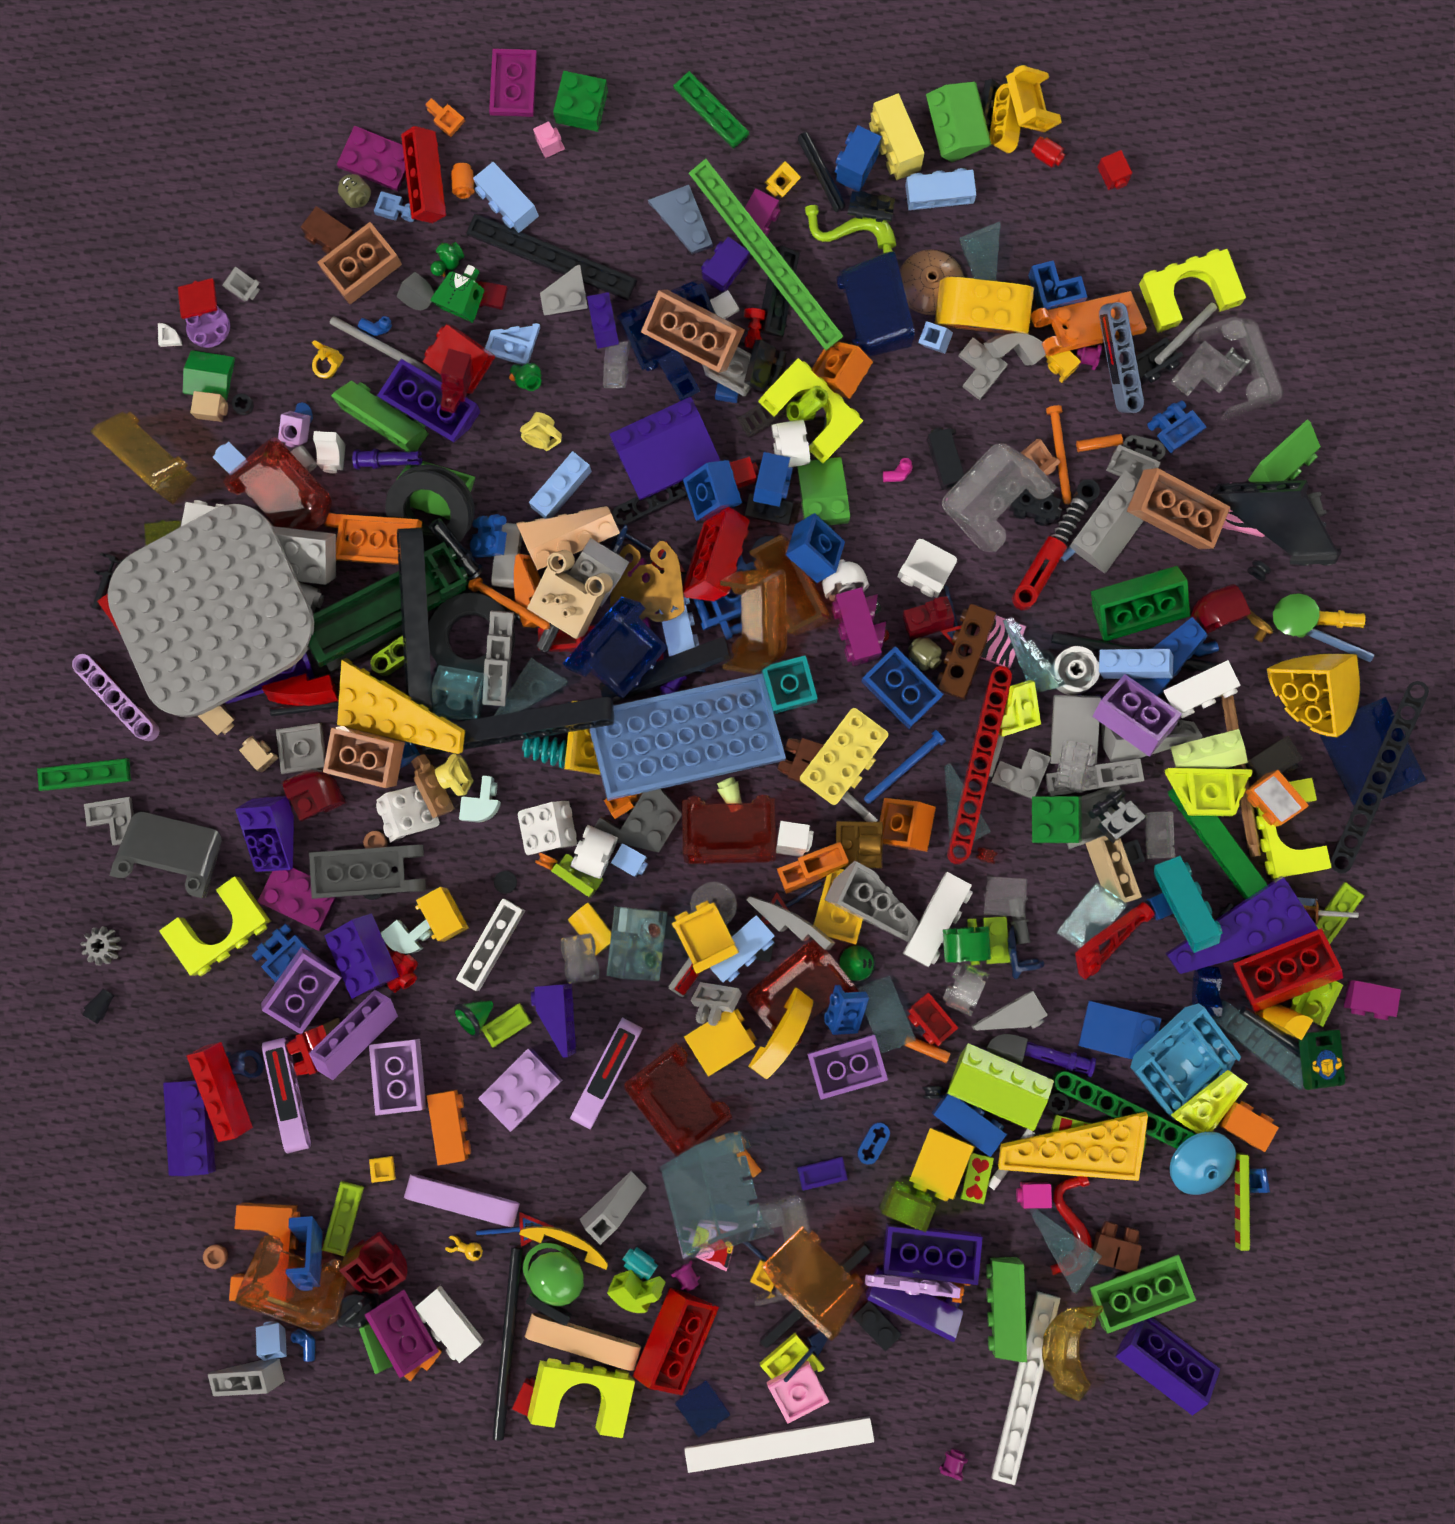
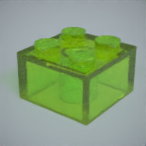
[879,1180,937,1232]

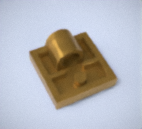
[836,821,883,868]

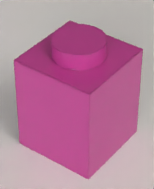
[1016,1182,1052,1209]

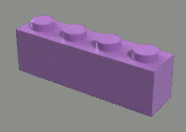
[309,990,398,1080]

